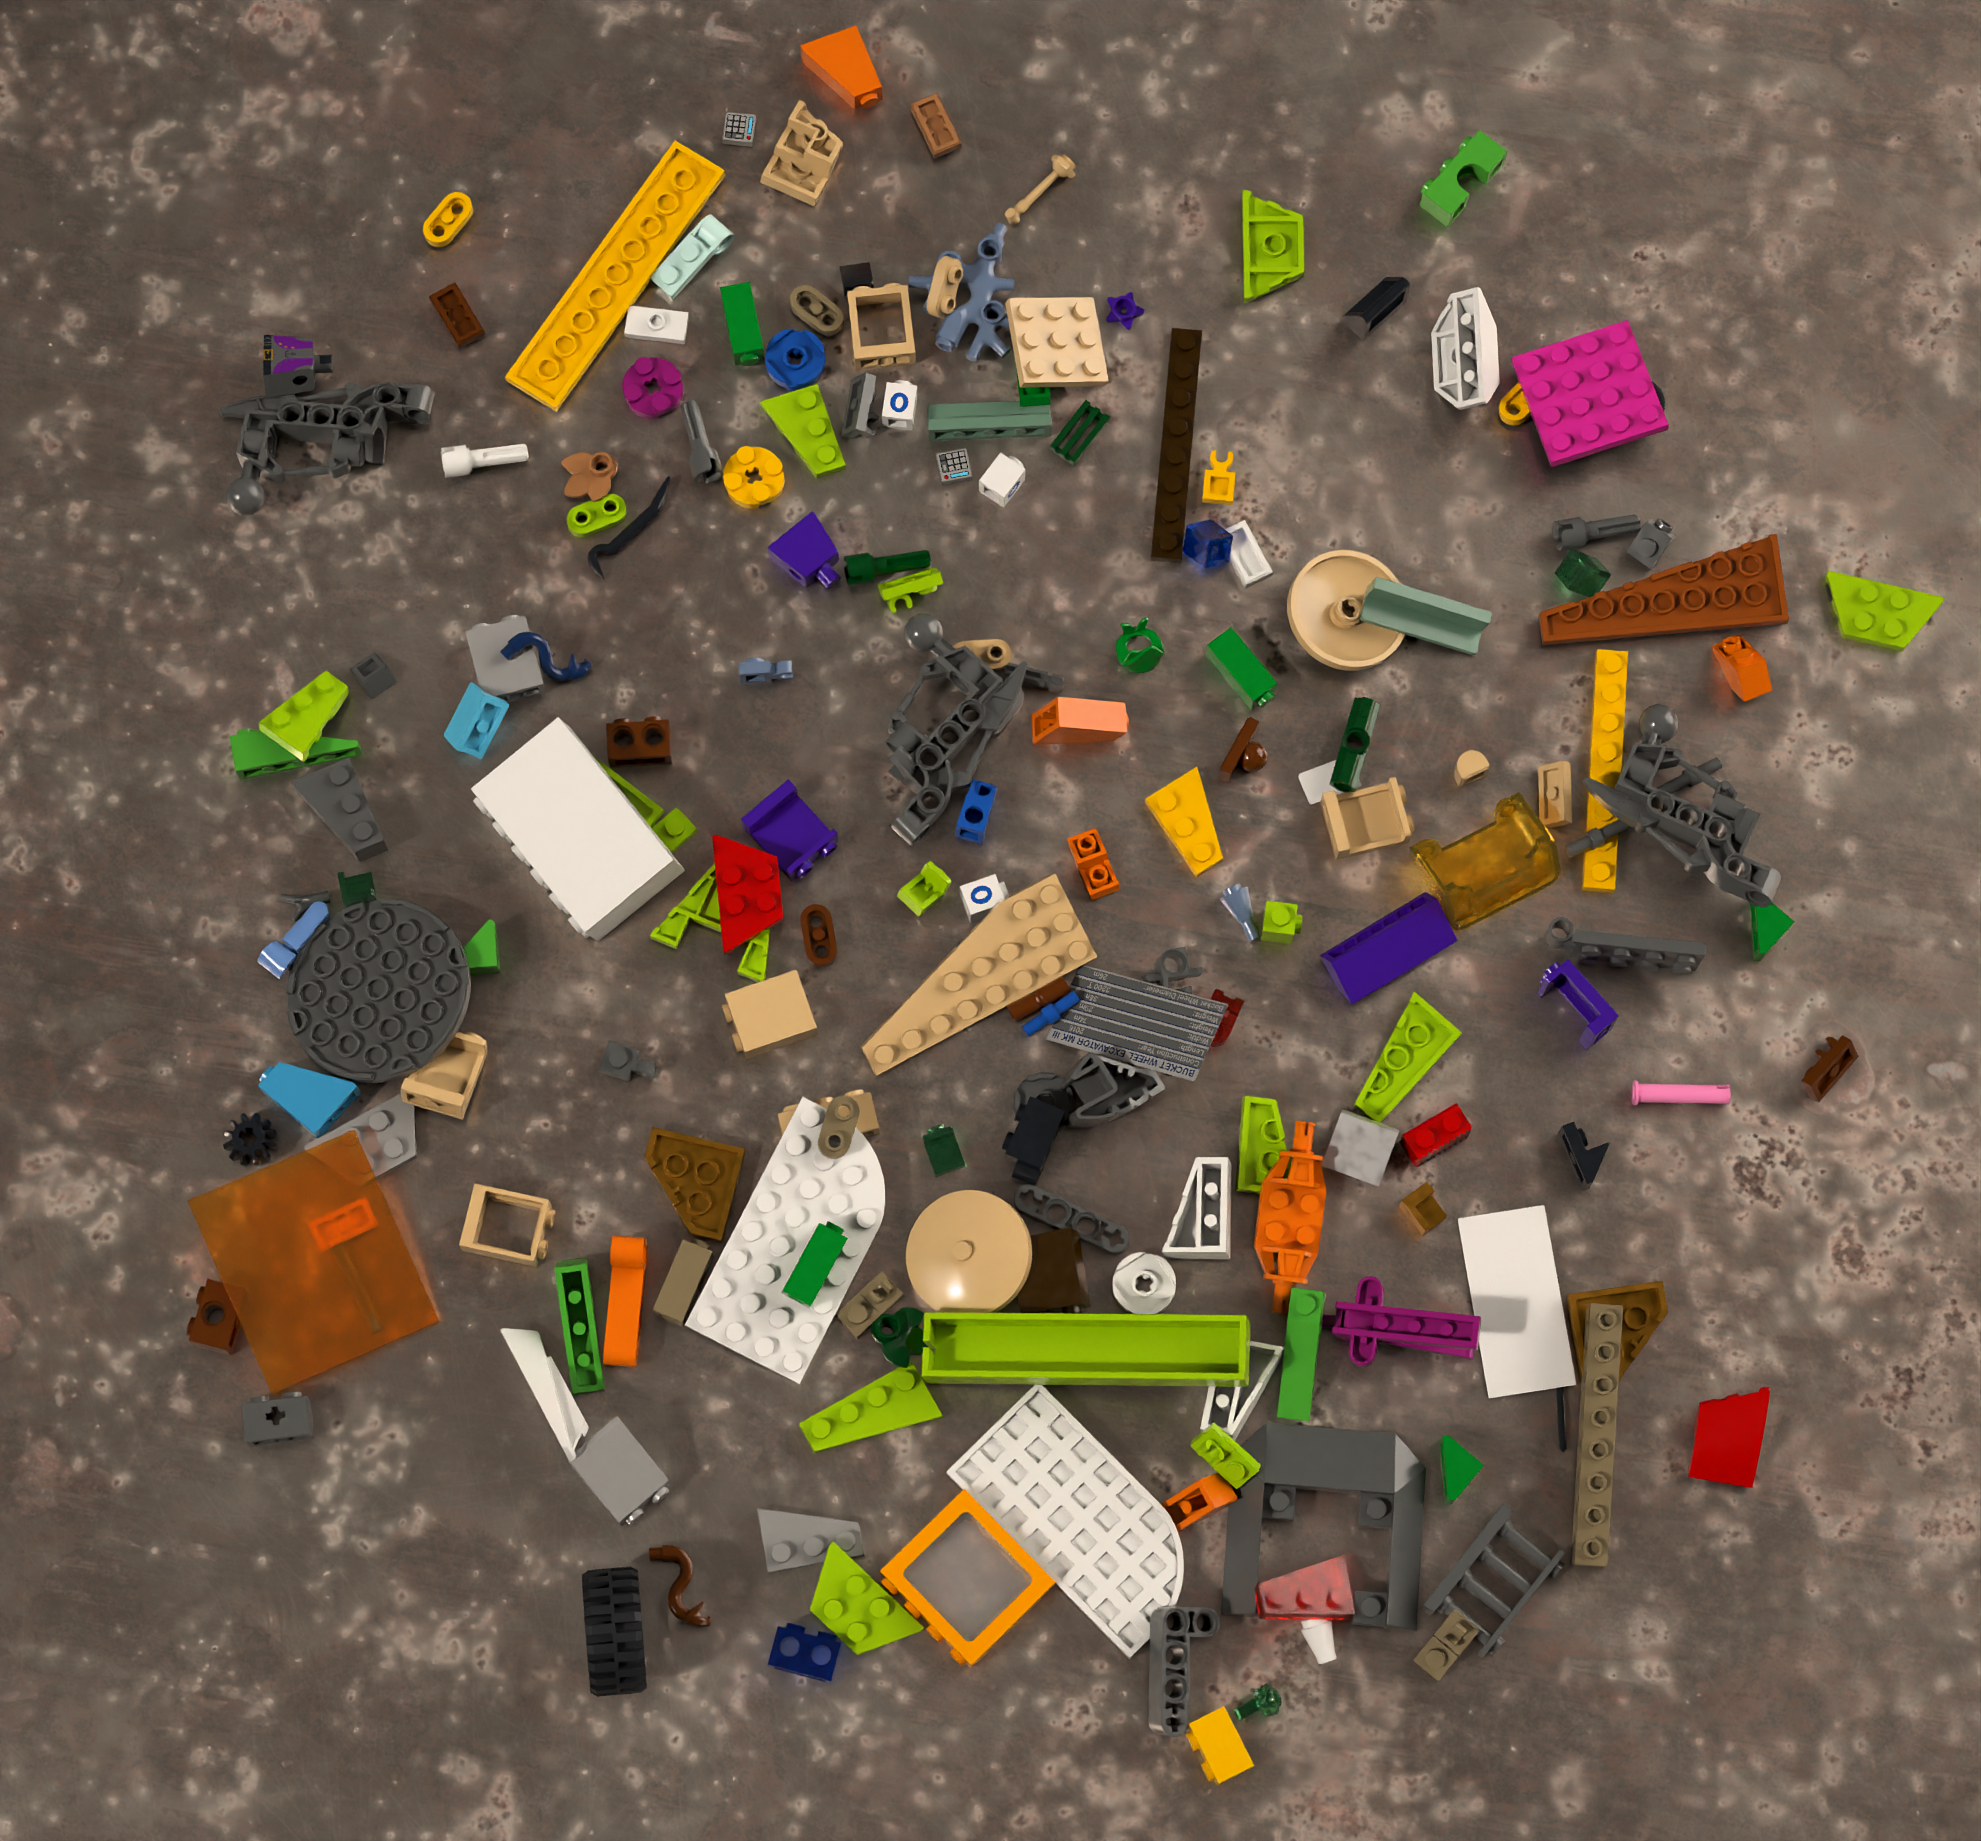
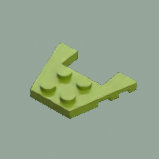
[650,863,770,982]

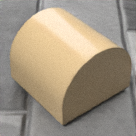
[1454,750,1490,787]

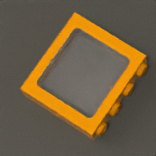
[880,1489,1056,1668]

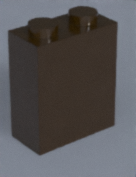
[1018,1227,1091,1314]

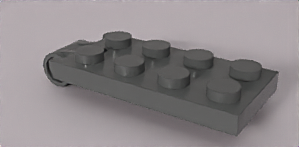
[1545,917,1706,974]

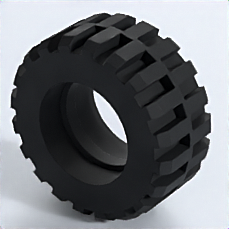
[582,1566,647,1697]

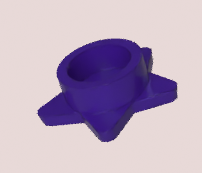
[1106,292,1144,330]

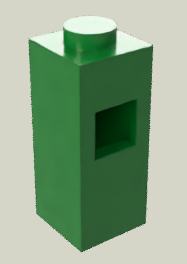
[720,282,765,366]
[1205,627,1277,710]
[781,1221,848,1308]

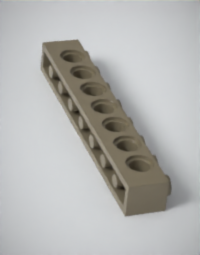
[1570,1303,1623,1568]

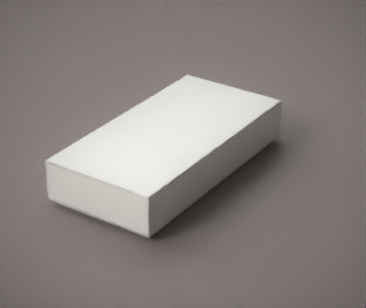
[1217,520,1273,588]

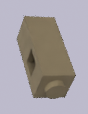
[653,1238,714,1327]

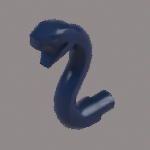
[500,632,592,681]

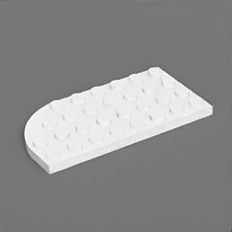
[684,1097,885,1384]
[946,1385,1184,1659]

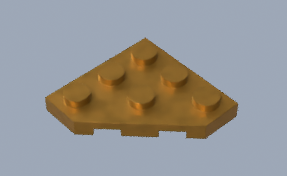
[644,1127,746,1242]
[1566,1281,1668,1383]

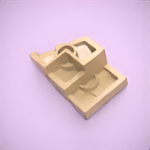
[760,100,843,207]

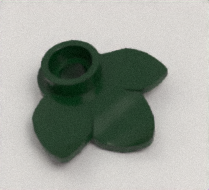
[871,1307,931,1368]

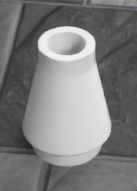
[1300,1613,1337,1664]

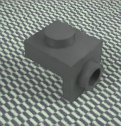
[1626,518,1676,569]

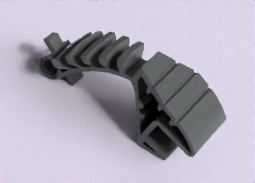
[1060,947,1203,1128]

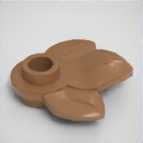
[561,452,618,502]

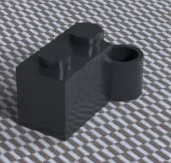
[1002,1096,1065,1186]

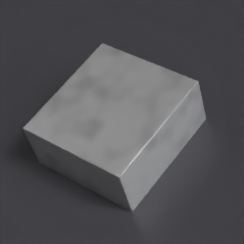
[1322,1109,1399,1187]

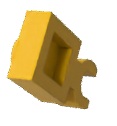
[1202,450,1236,505]

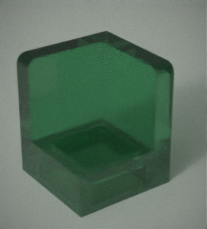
[1555,548,1611,597]
[337,871,378,907]

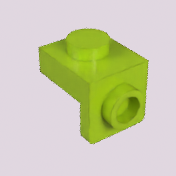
[897,861,951,917]

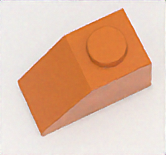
[1161,1473,1238,1532]

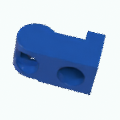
[955,779,997,845]

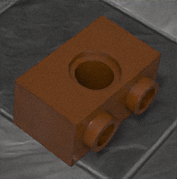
[187,1279,249,1355]

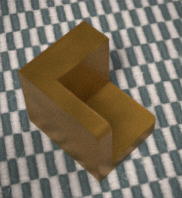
[1399,1182,1447,1236]

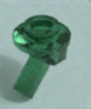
[1234,1683,1282,1720]

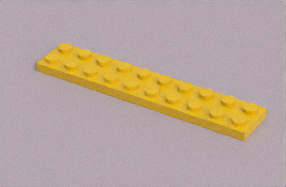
[505,140,726,412]

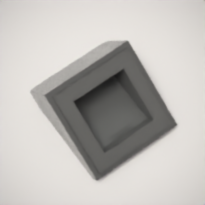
[350,652,396,699]

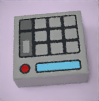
[722,112,756,147]
[936,448,972,486]

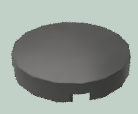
[1013,1072,1076,1132]

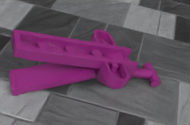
[1322,1276,1481,1367]

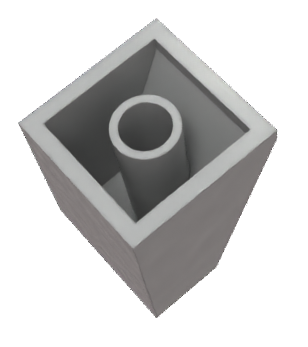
[567,1417,671,1526]

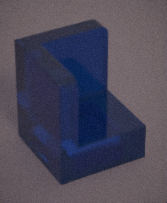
[1183,519,1233,569]

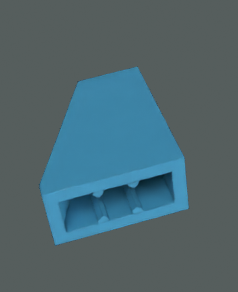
[258,1062,361,1139]

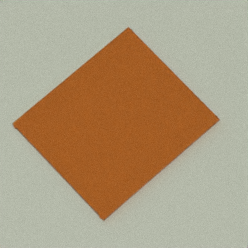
[187,1130,439,1395]

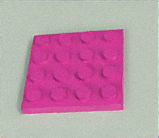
[1511,320,1669,467]

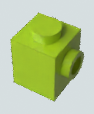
[1261,901,1303,944]

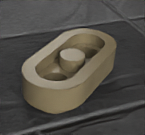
[790,285,844,336]
[818,1095,860,1159]

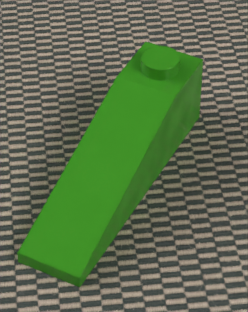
[229,728,363,780]
[554,1257,604,1394]
[1277,1287,1326,1422]

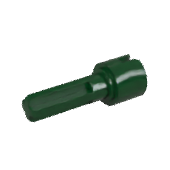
[843,550,931,586]

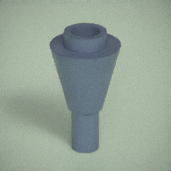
[1219,883,1261,942]

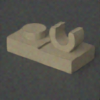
[835,1271,904,1339]
[1413,1609,1481,1681]

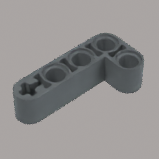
[1148,1606,1220,1737]

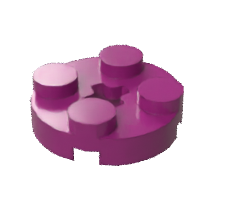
[622,357,684,419]

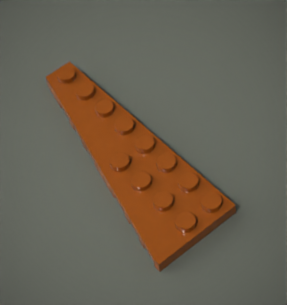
[1539,534,1789,645]

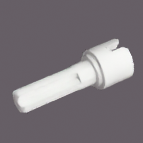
[441,444,528,478]

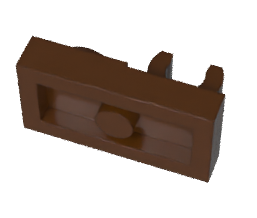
[1801,1035,1859,1103]

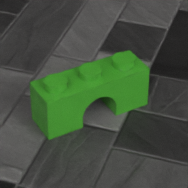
[1420,130,1508,227]

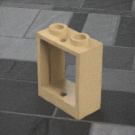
[847,283,916,370]
[459,1184,556,1267]

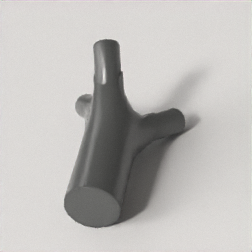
[280,891,330,921]

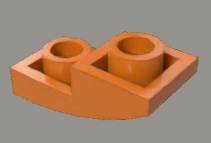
[1067,828,1120,901]

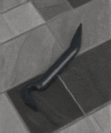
[588,476,671,580]

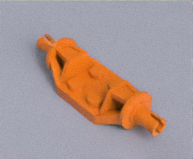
[1253,1121,1326,1314]

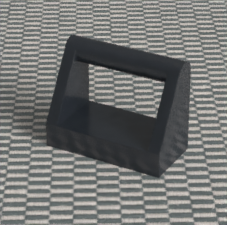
[1342,277,1410,341]

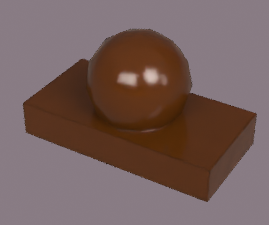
[1219,717,1268,783]

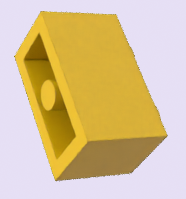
[1185,1706,1254,1786]

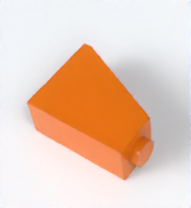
[800,25,883,109]
[1031,697,1129,745]

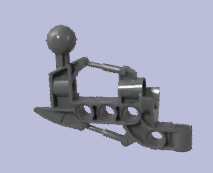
[219,382,435,516]
[885,614,1027,846]
[1583,704,1781,907]

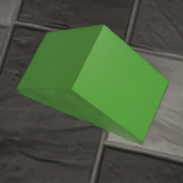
[464,919,500,976]

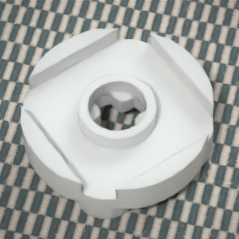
[1112,1252,1176,1314]

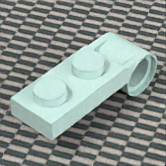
[650,214,734,300]

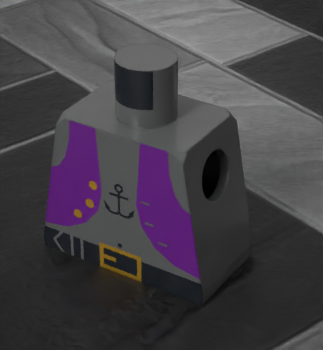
[263,335,333,397]

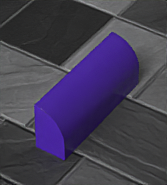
[1320,892,1458,1004]

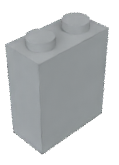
[465,615,546,703]

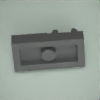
[841,372,879,439]

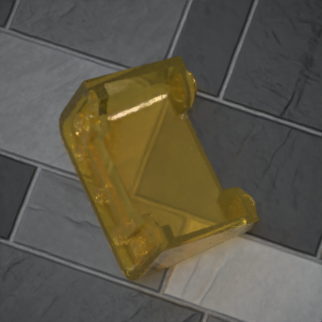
[1409,792,1561,930]

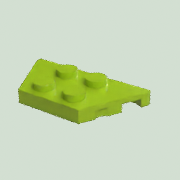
[1242,190,1304,303]
[1825,570,1944,651]
[810,1540,924,1655]

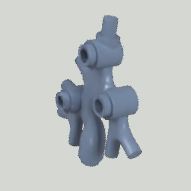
[909,223,1014,362]

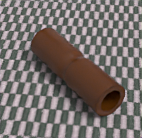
[1007,976,1071,1022]

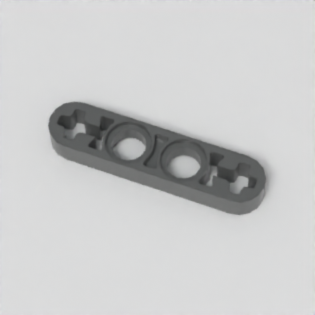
[1014,1184,1130,1255]

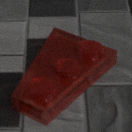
[1254,1554,1355,1620]

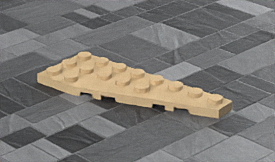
[861,873,1098,1076]

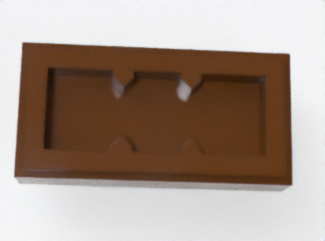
[429,282,486,349]

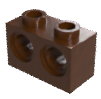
[606,716,672,768]

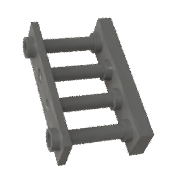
[1421,1503,1565,1658]

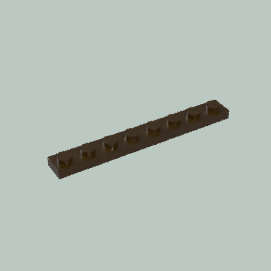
[1151,328,1202,563]

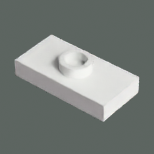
[624,306,689,344]

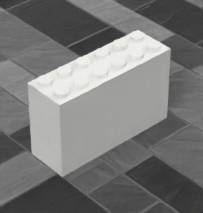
[471,717,685,942]

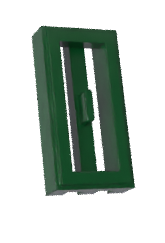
[1050,400,1110,466]

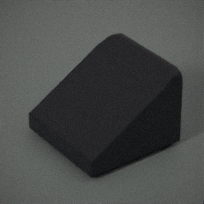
[840,262,874,296]

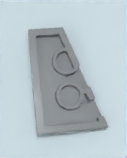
[757,1508,864,1574]

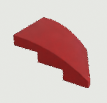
[1688,1387,1770,1488]

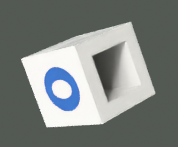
[882,380,918,431]
[979,452,1025,508]
[960,874,1009,923]

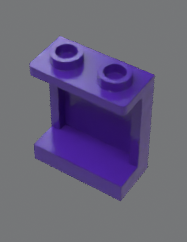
[1537,959,1619,1050]

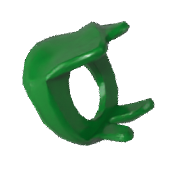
[1116,617,1164,673]

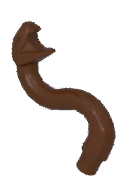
[649,1545,711,1628]

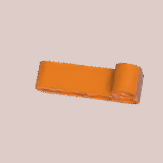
[603,1235,648,1367]

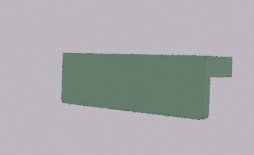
[928,401,1051,441]
[1360,577,1492,655]

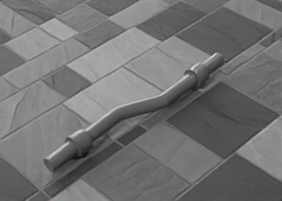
[1564,757,1722,858]

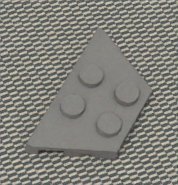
[304,1093,417,1189]

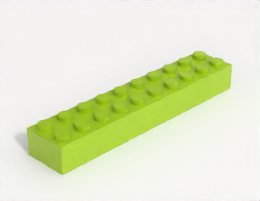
[922,1312,1250,1387]

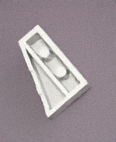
[1162,1157,1232,1259]
[1200,1341,1284,1441]

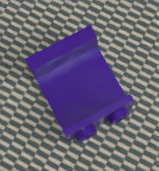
[741,779,839,881]

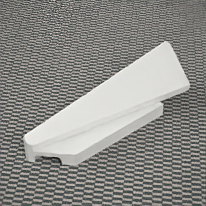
[500,1328,589,1462]

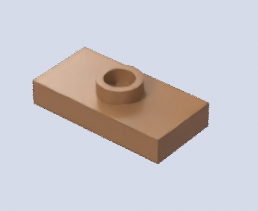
[910,93,962,159]

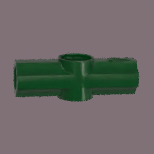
[1329,697,1380,793]

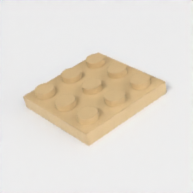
[1005,297,1109,388]

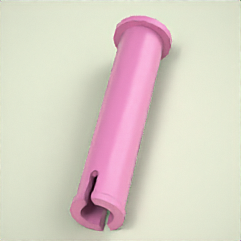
[1632,1080,1731,1106]

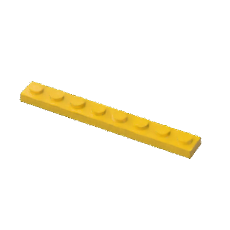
[1582,649,1628,893]

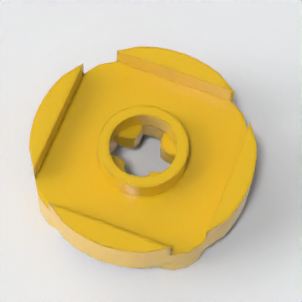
[723,446,785,509]

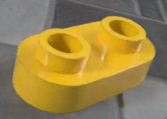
[423,192,473,247]
[1499,383,1531,426]

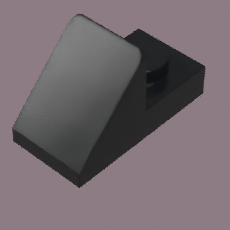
[1558,1122,1610,1190]

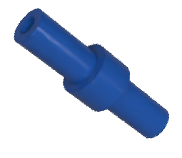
[1022,991,1080,1037]

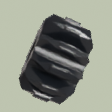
[223,1113,278,1167]

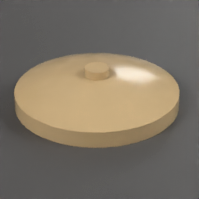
[1287,550,1405,671]
[906,1190,1032,1313]

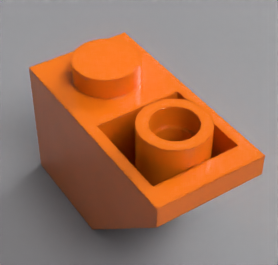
[1712,635,1772,702]

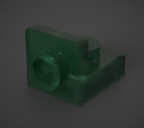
[922,1124,965,1178]

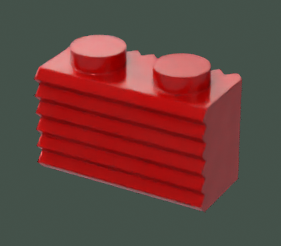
[1399,1103,1472,1167]

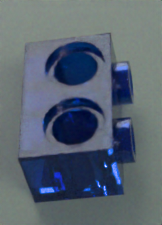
[767,1623,842,1684]

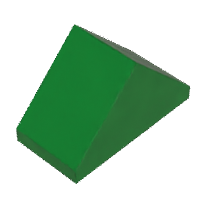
[1750,902,1794,961]
[1439,1435,1484,1505]

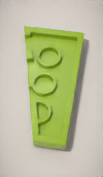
[1354,992,1462,1123]
[799,1360,943,1453]

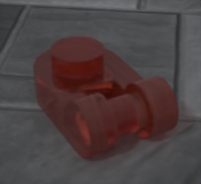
[1210,989,1245,1047]

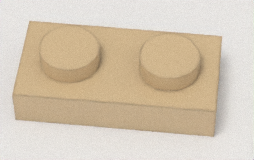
[1538,760,1572,829]

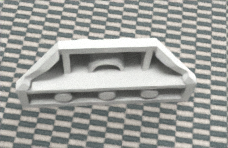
[1431,287,1500,410]

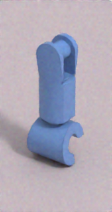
[257,901,330,979]

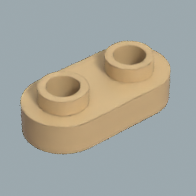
[927,256,963,319]
[953,639,1012,672]

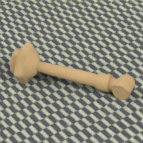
[1005,154,1075,225]

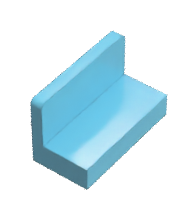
[444,682,510,759]

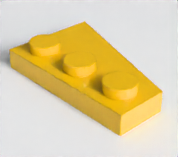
[1145,767,1223,878]

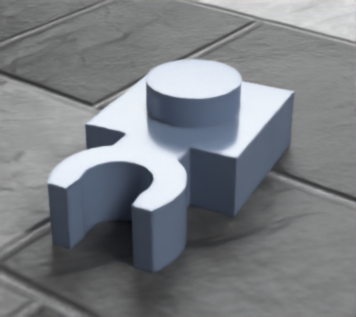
[738,658,793,684]

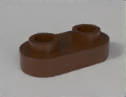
[800,904,838,968]

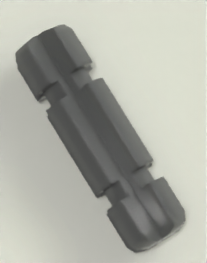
[1004,663,1065,693]

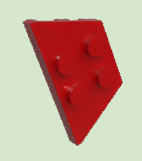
[712,835,784,955]

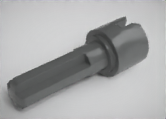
[681,400,724,484]
[1553,514,1641,551]

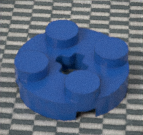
[765,329,826,391]

